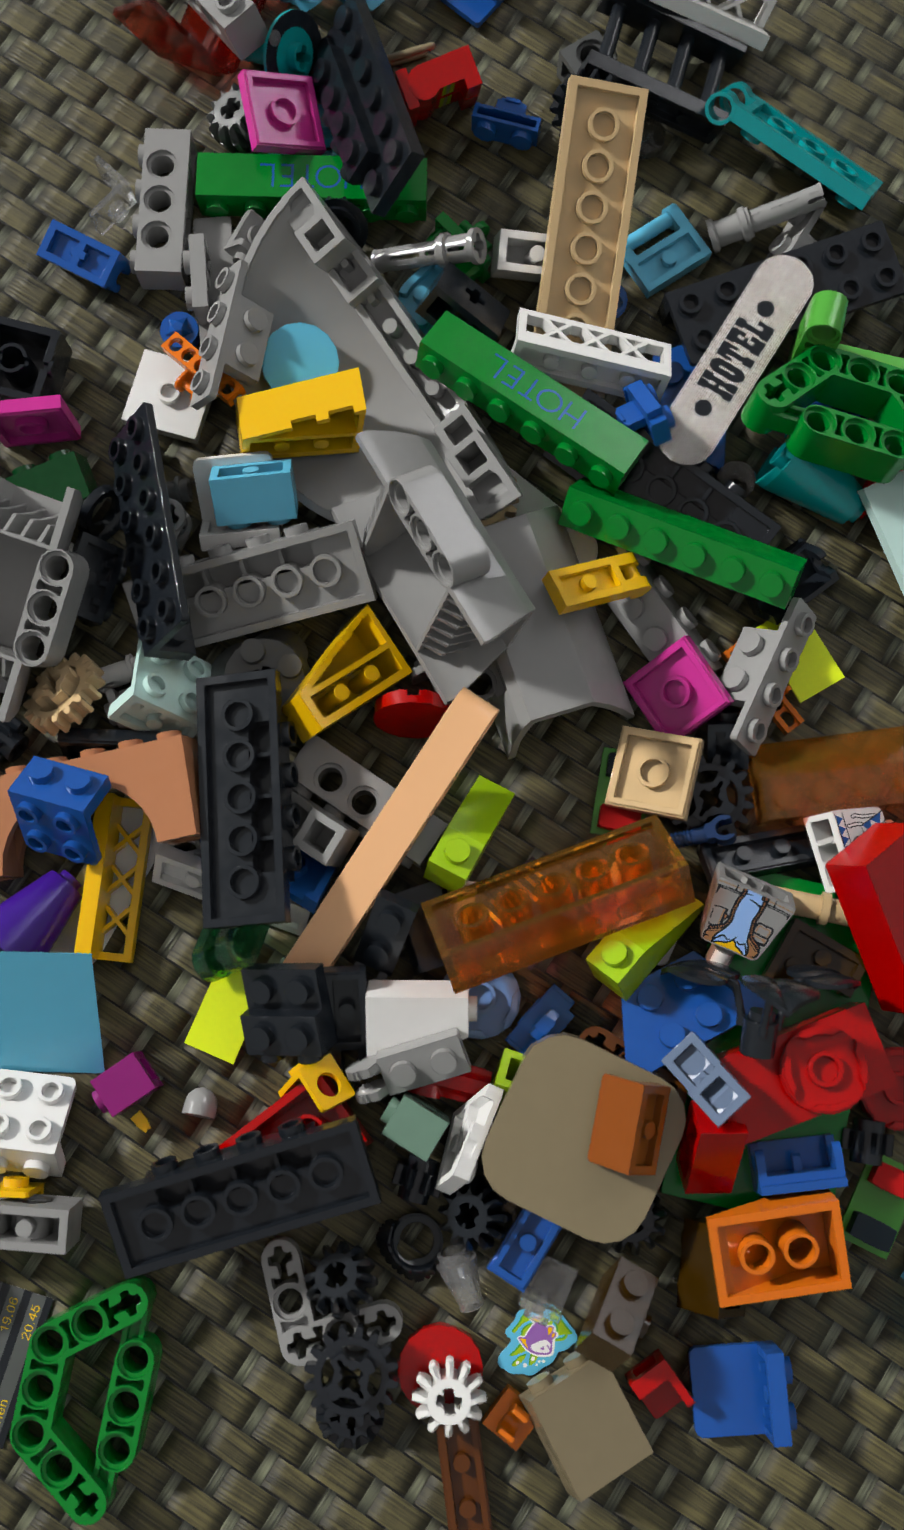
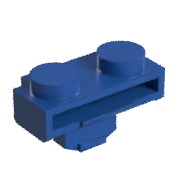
[471,96,542,150]
[615,379,676,446]
[504,984,575,1054]

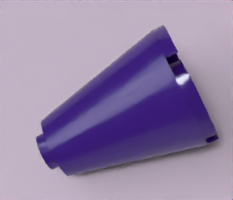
[0,869,82,952]

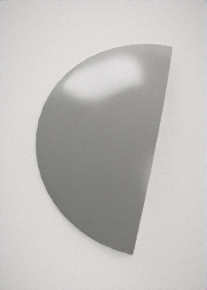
[230,176,523,523]

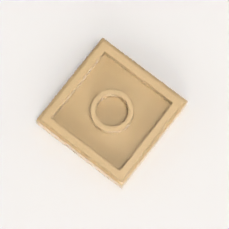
[604,726,705,822]

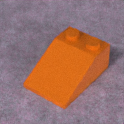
[706,1189,852,1308]

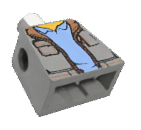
[700,862,796,966]

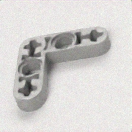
[261,1236,403,1366]

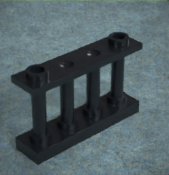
[579,0,747,145]

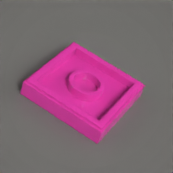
[237,69,326,155]
[0,394,81,447]
[623,635,735,736]

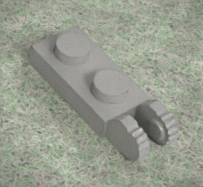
[345,1028,471,1104]

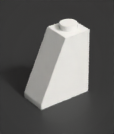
[365,980,477,1075]

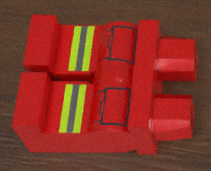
[394,45,482,126]

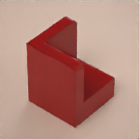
[625,1348,695,1419]

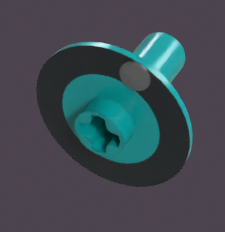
[244,9,322,86]

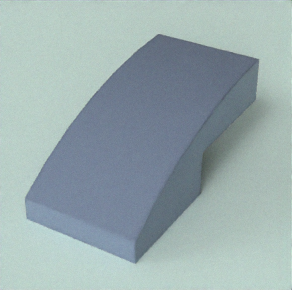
[661,1031,752,1128]

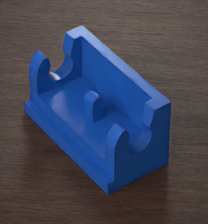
[36,219,131,293]
[747,1133,849,1196]

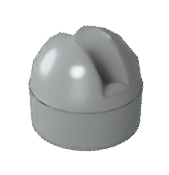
[182,1087,218,1120]

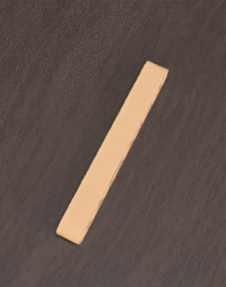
[283,687,500,967]

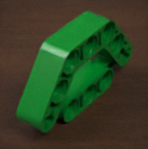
[741,344,904,484]
[10,1275,162,1526]

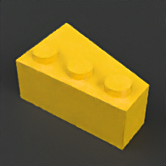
[236,367,366,459]
[282,604,413,744]

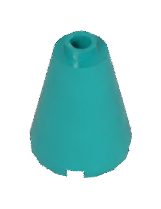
[755,434,865,524]

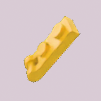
[542,552,652,615]

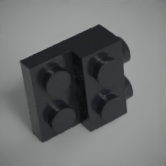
[240,963,337,1064]

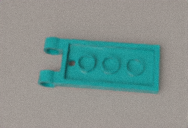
[705,82,884,211]

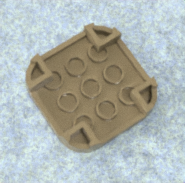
[481,1032,686,1244]

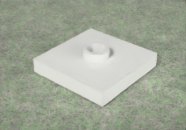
[121,349,212,444]

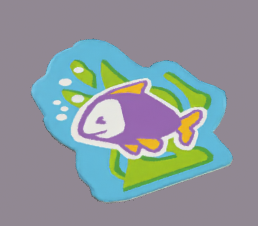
[498,1304,578,1376]

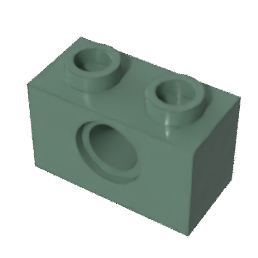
[380,1091,449,1162]

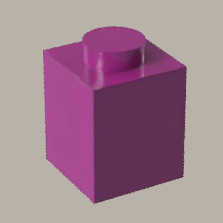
[90,1050,163,1117]

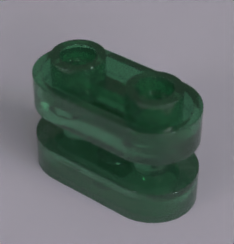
[192,925,270,982]

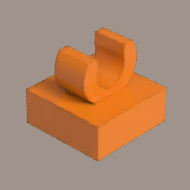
[482,1383,534,1451]

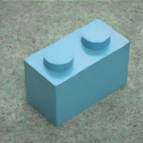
[209,458,298,529]

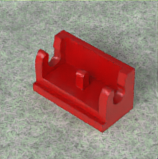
[676,1100,749,1194]

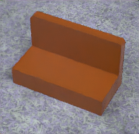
[588,1074,671,1175]

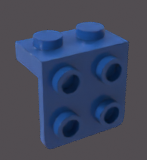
[7,756,111,866]
[688,1340,797,1447]

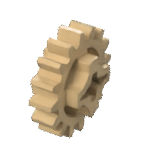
[23,653,106,736]

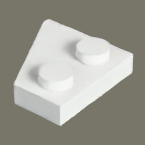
[435,1083,504,1195]

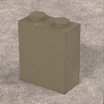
[518,1351,654,1502]

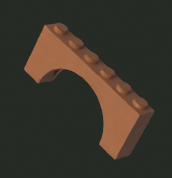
[0,730,201,882]

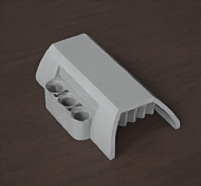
[330,430,535,705]
[0,476,90,722]
[468,505,635,760]

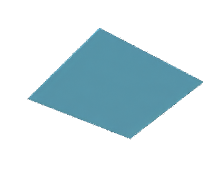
[0,951,105,1073]

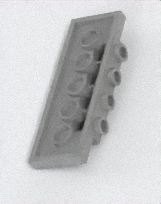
[122,519,378,648]

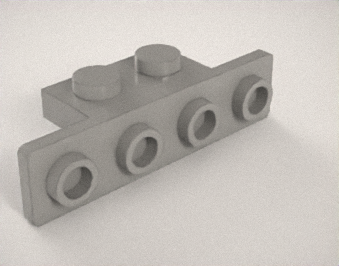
[183,216,234,345]
[190,259,274,410]
[607,546,723,673]
[720,597,817,756]

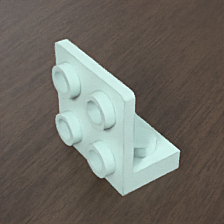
[108,638,212,738]

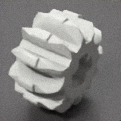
[412,1355,487,1438]

